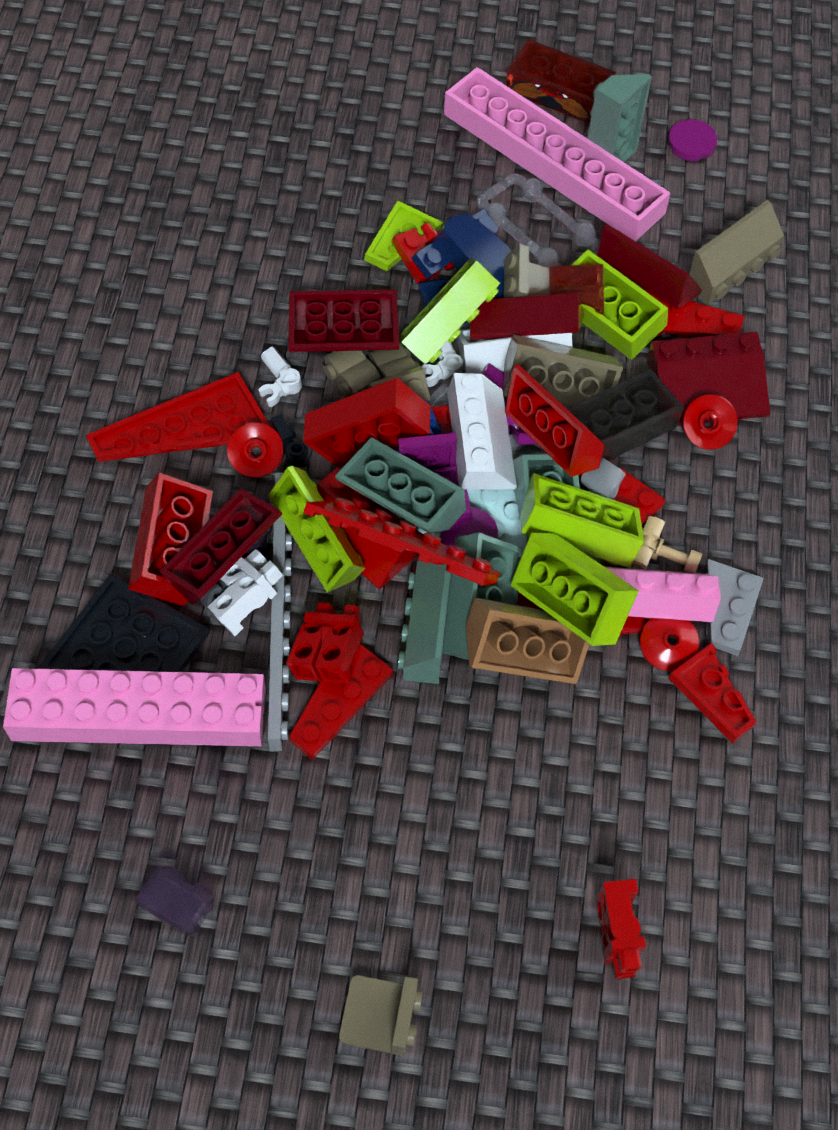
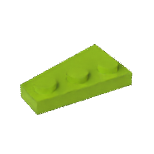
[364,201,443,271]

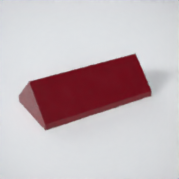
[597,224,702,309]
[470,292,584,340]
[159,489,282,605]

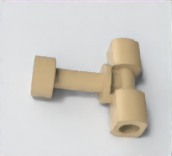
[630,516,703,573]

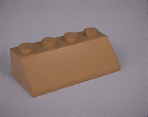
[466,597,590,684]

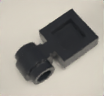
[271,414,309,467]

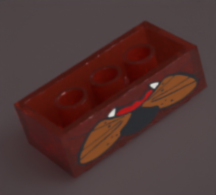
[506,39,616,124]

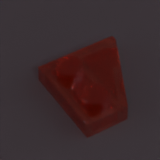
[549,264,604,314]

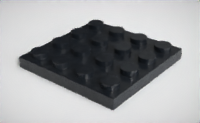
[39,574,210,672]

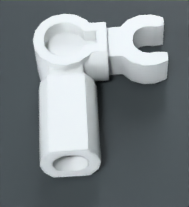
[421,341,463,387]
[259,346,302,407]

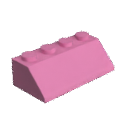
[605,567,721,622]

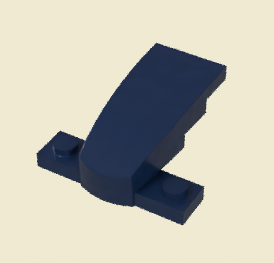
[411,209,512,299]

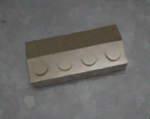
[689,200,784,305]
[503,334,623,418]

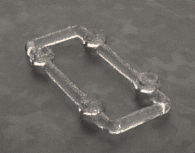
[477,173,600,277]

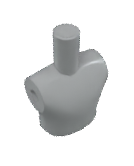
[581,458,626,500]

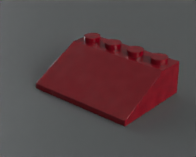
[288,289,399,352]
[647,332,771,427]

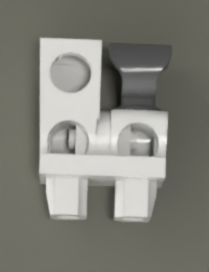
[200,549,283,636]

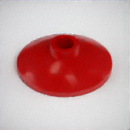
[683,394,738,450]
[227,422,284,478]
[640,618,699,672]

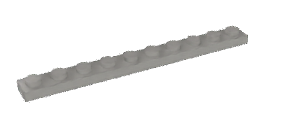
[268,473,292,751]

